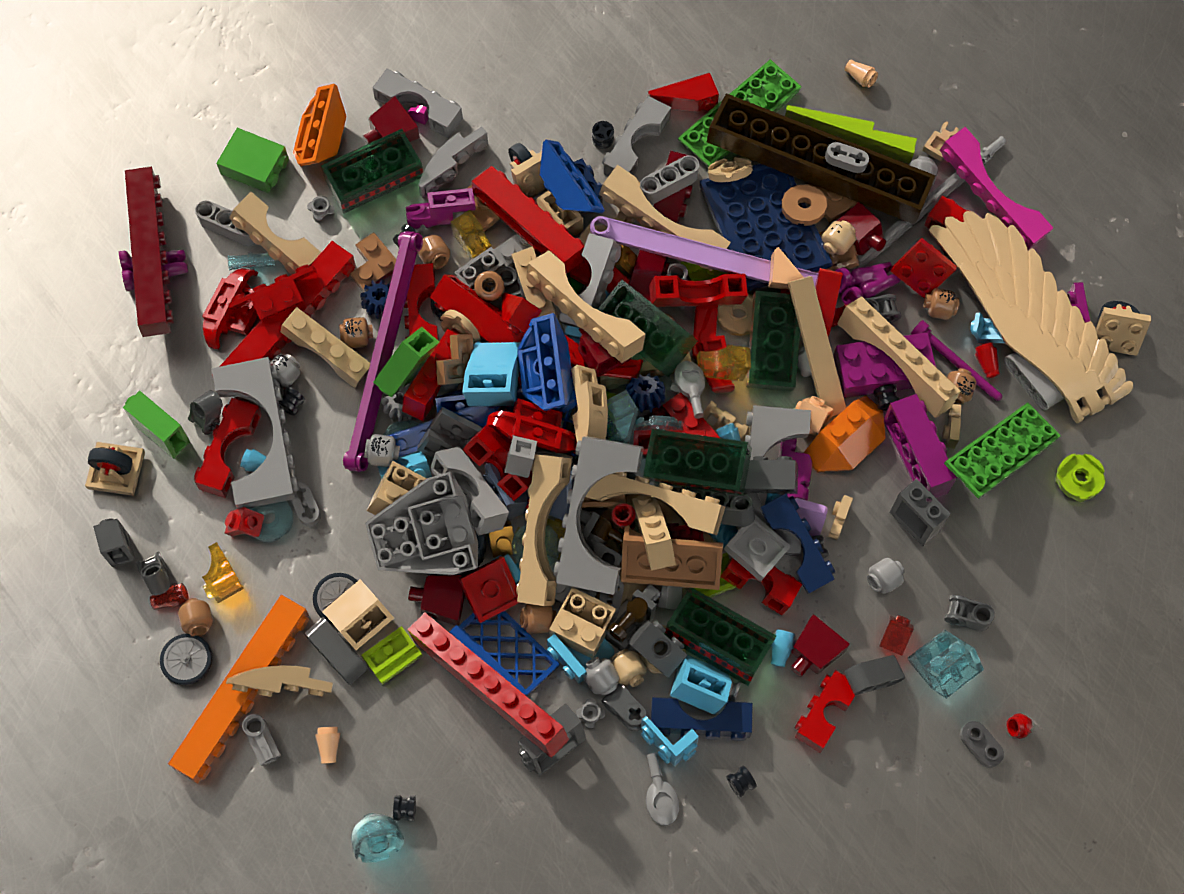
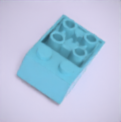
[462,342,521,406]

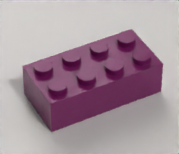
[833,333,936,398]
[884,394,957,501]

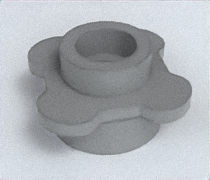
[307,196,334,220]
[576,698,606,729]

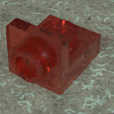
[879,615,914,656]

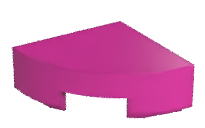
[407,105,429,125]

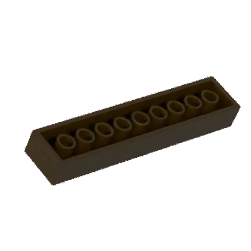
[706,93,936,225]

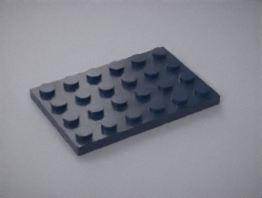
[699,164,832,291]

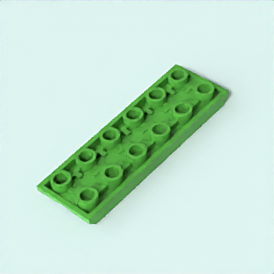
[678,59,802,167]
[944,403,1061,499]

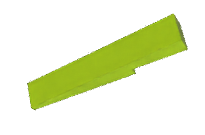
[785,105,917,164]

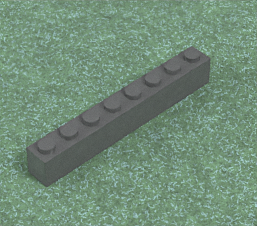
[627,455,798,494]

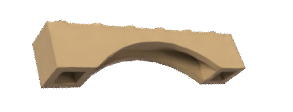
[599,165,731,271]
[526,251,645,363]
[837,297,961,418]
[516,454,572,606]
[585,472,725,535]

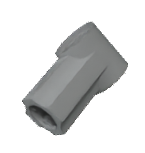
[242,714,281,766]

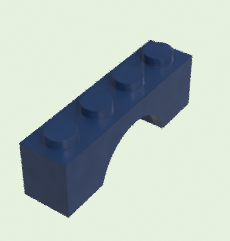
[760,493,836,594]
[651,697,753,741]

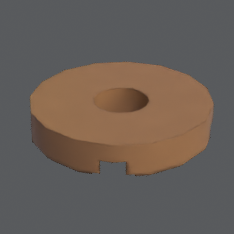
[782,185,827,226]

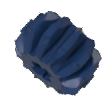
[360,279,391,319]
[625,373,666,413]

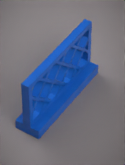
[449,611,560,696]

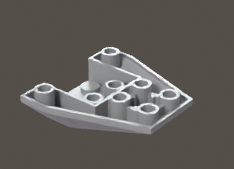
[365,472,478,575]

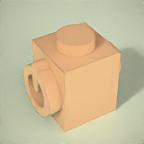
[795,396,834,435]

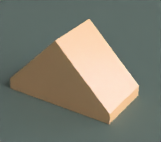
[769,247,804,290]

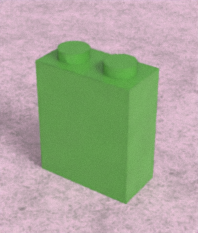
[216,127,289,193]
[373,327,440,397]
[123,390,190,459]

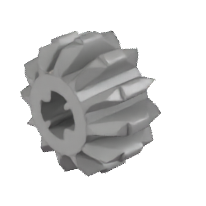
[381,384,412,423]

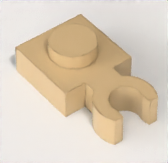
[922,121,959,161]
[942,404,961,449]
[828,495,853,540]

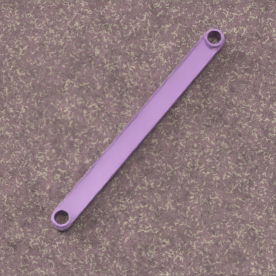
[590,216,818,285]

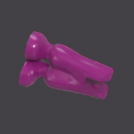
[118,250,188,292]
[835,262,901,305]

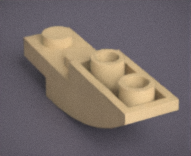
[571,365,608,442]
[226,665,333,697]

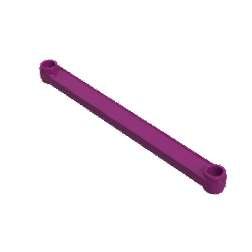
[343,231,423,472]

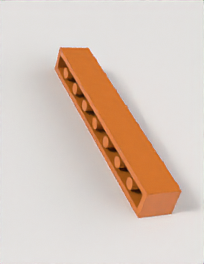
[168,594,309,784]

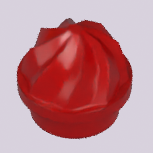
[1007,713,1033,739]

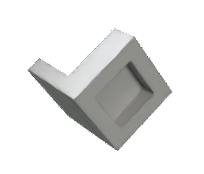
[504,436,537,478]

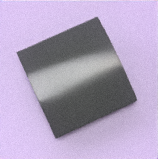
[417,407,483,458]

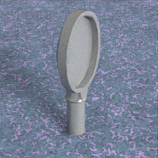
[674,361,705,419]
[646,753,679,826]

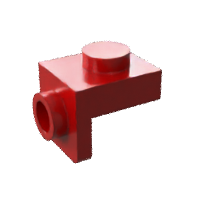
[224,507,264,538]

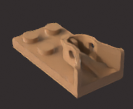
[621,526,723,590]

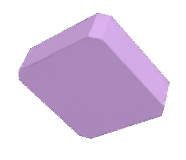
[794,498,828,536]

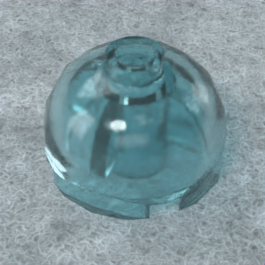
[351,813,404,863]

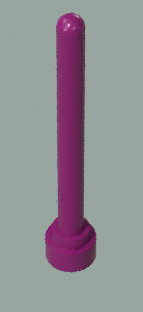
[911,320,1002,401]

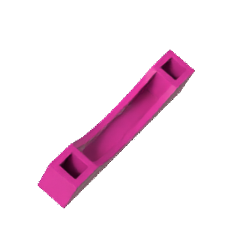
[939,127,1053,250]

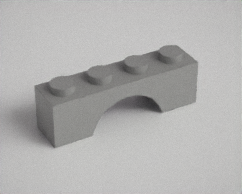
[372,68,463,139]
[602,96,671,176]
[558,233,621,328]
[430,446,509,536]

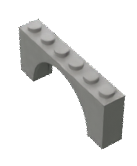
[212,357,299,509]
[737,405,811,556]
[553,436,644,595]

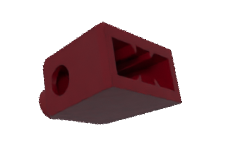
[363,97,420,151]
[837,202,886,255]
[578,327,632,377]
[408,575,465,626]
[790,614,850,677]

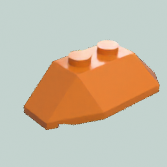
[293,84,347,166]
[803,395,886,473]

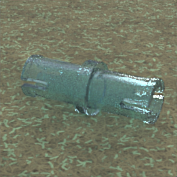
[228,252,275,271]

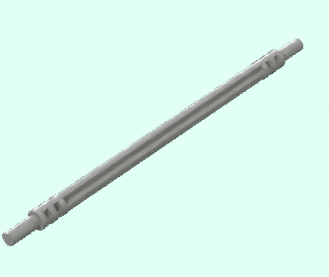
[849,136,1007,273]

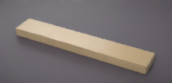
[788,276,846,417]

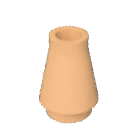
[845,60,878,88]
[315,727,340,764]

